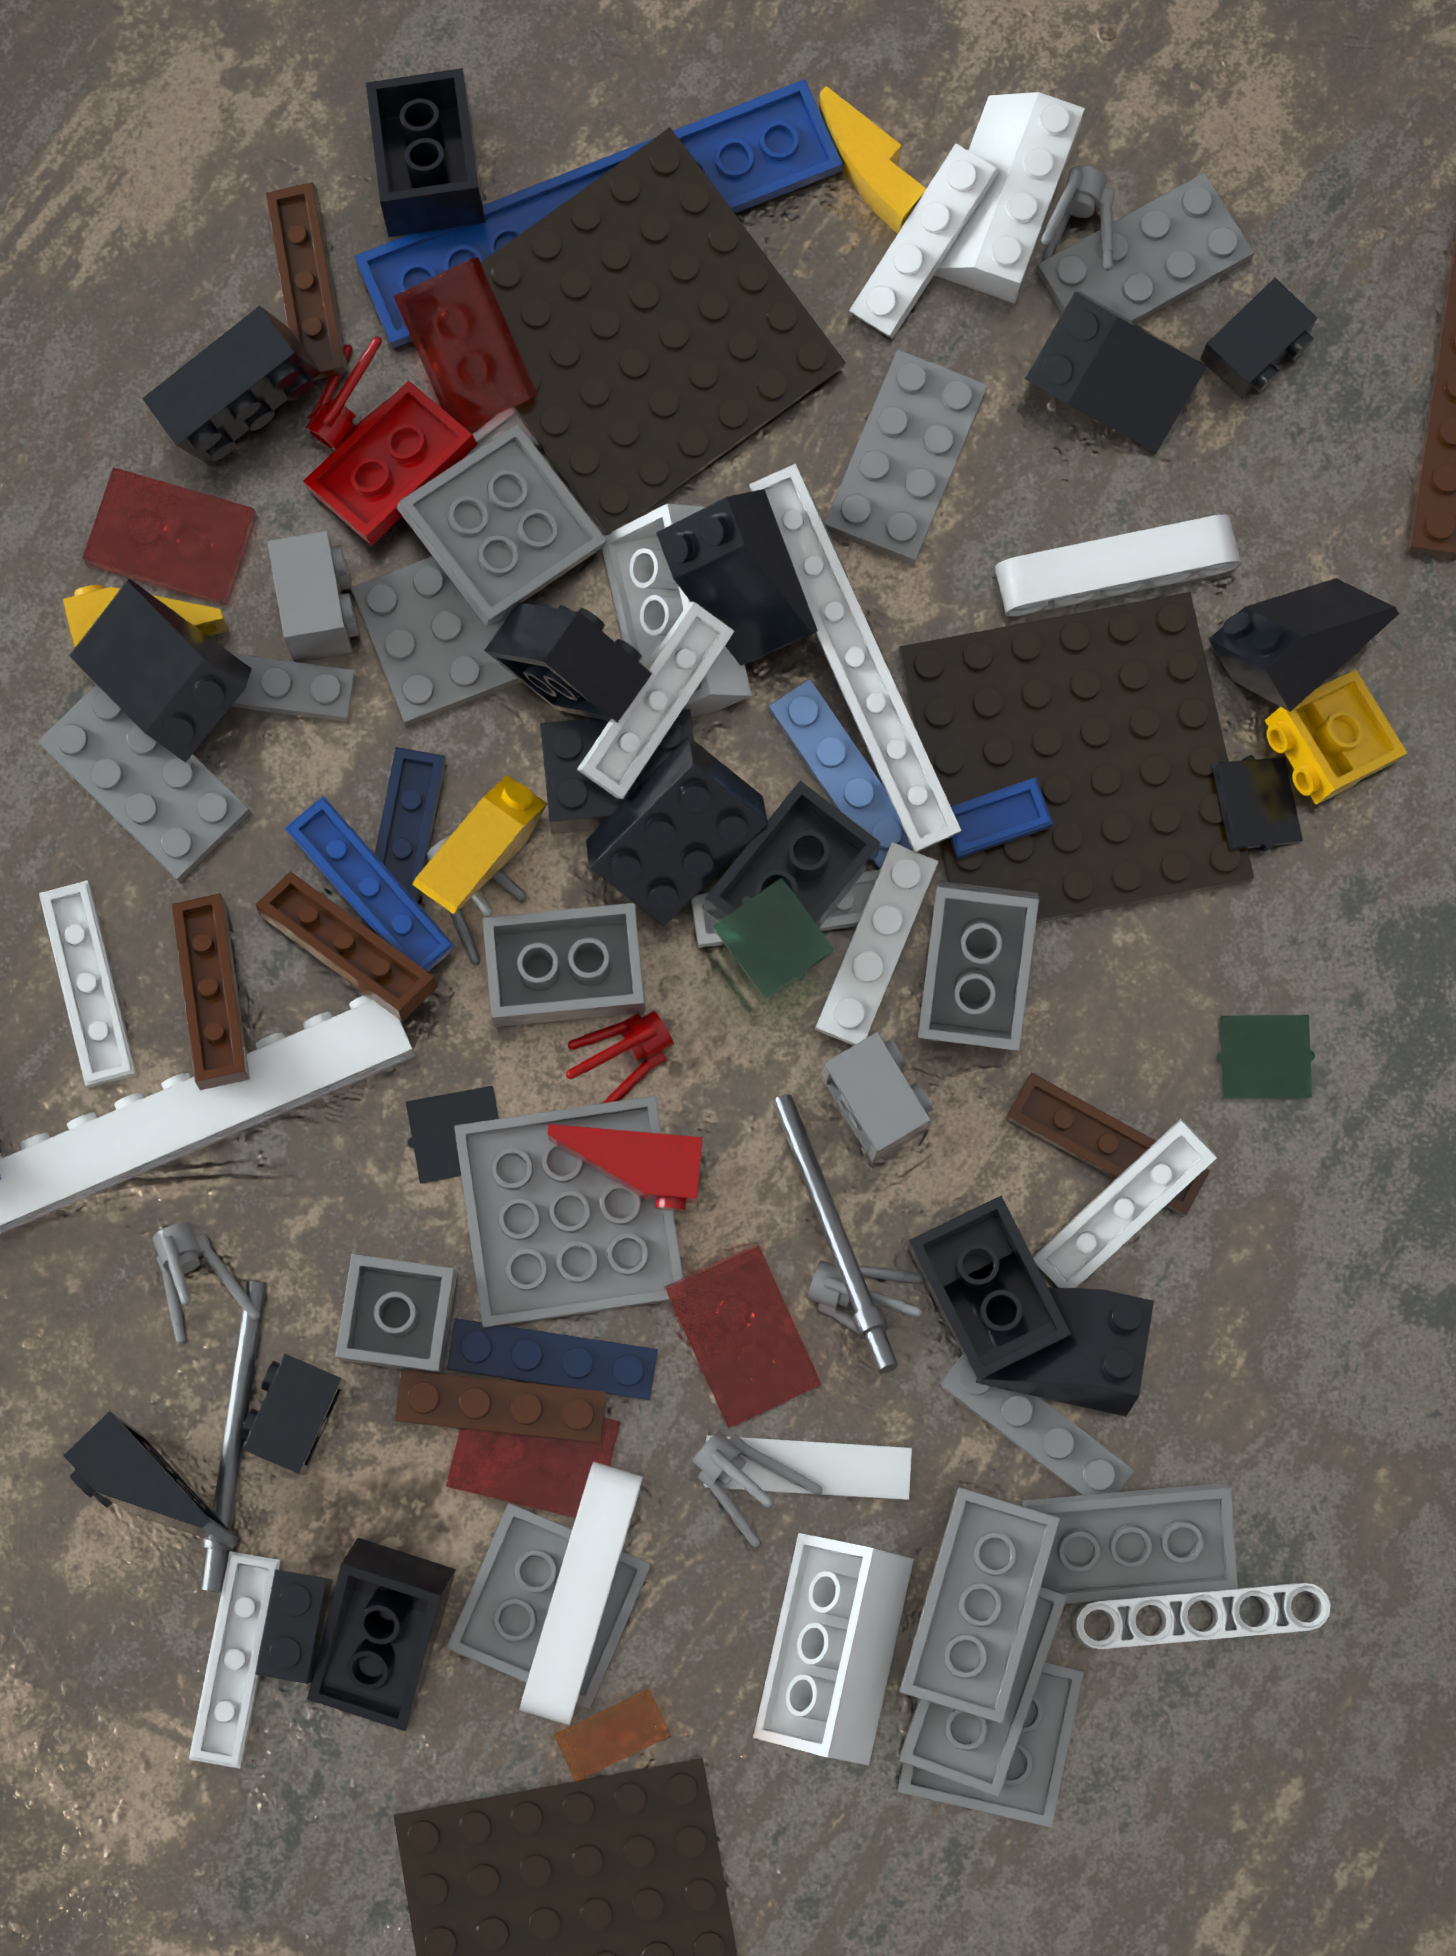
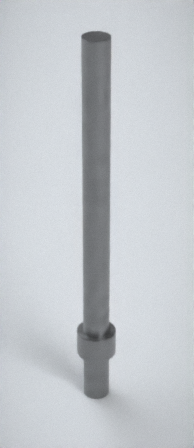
[773,1094,898,1374]
[201,1281,267,1592]

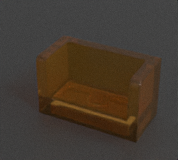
[554,1687,672,1783]

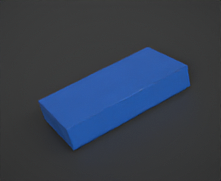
[949,777,1053,860]

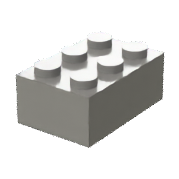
[918,881,1039,1051]
[482,903,645,1027]

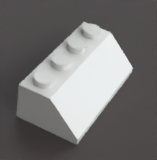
[934,92,1085,304]
[602,504,752,717]
[753,1533,914,1766]

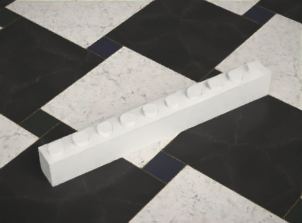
[0,995,416,1234]

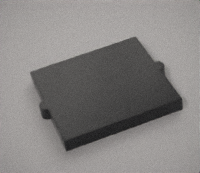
[1212,755,1303,851]
[406,1085,499,1184]

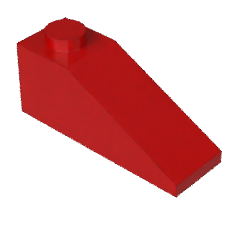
[547,1124,702,1212]

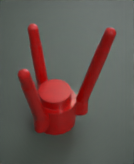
[305,336,392,451]
[566,1011,674,1103]

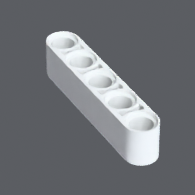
[995,514,1241,617]
[519,1462,643,1726]
[1071,1583,1331,1649]

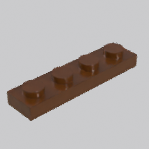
[265,182,348,381]
[255,871,437,1022]
[172,893,250,1090]
[1006,1072,1210,1217]
[395,1369,607,1444]

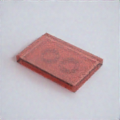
[393,257,538,428]
[82,467,256,604]
[664,1244,822,1428]
[446,1418,621,1518]

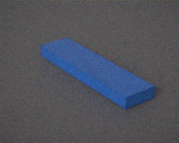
[285,796,455,972]

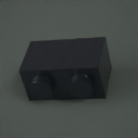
[1200,278,1318,399]
[240,1354,346,1476]
[255,1570,332,1684]

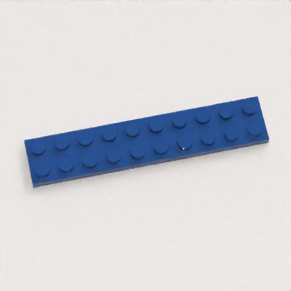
[354,79,843,349]

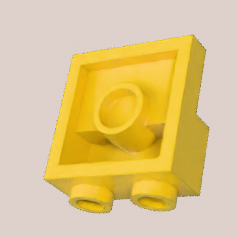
[1264,669,1407,805]

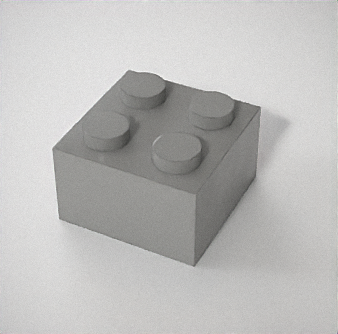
[267,531,359,662]
[821,1032,933,1163]
[335,1254,458,1374]

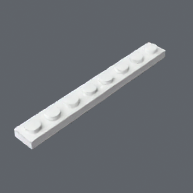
[749,464,961,853]

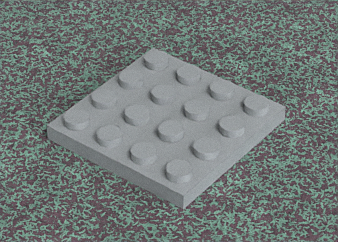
[454,1095,686,1328]

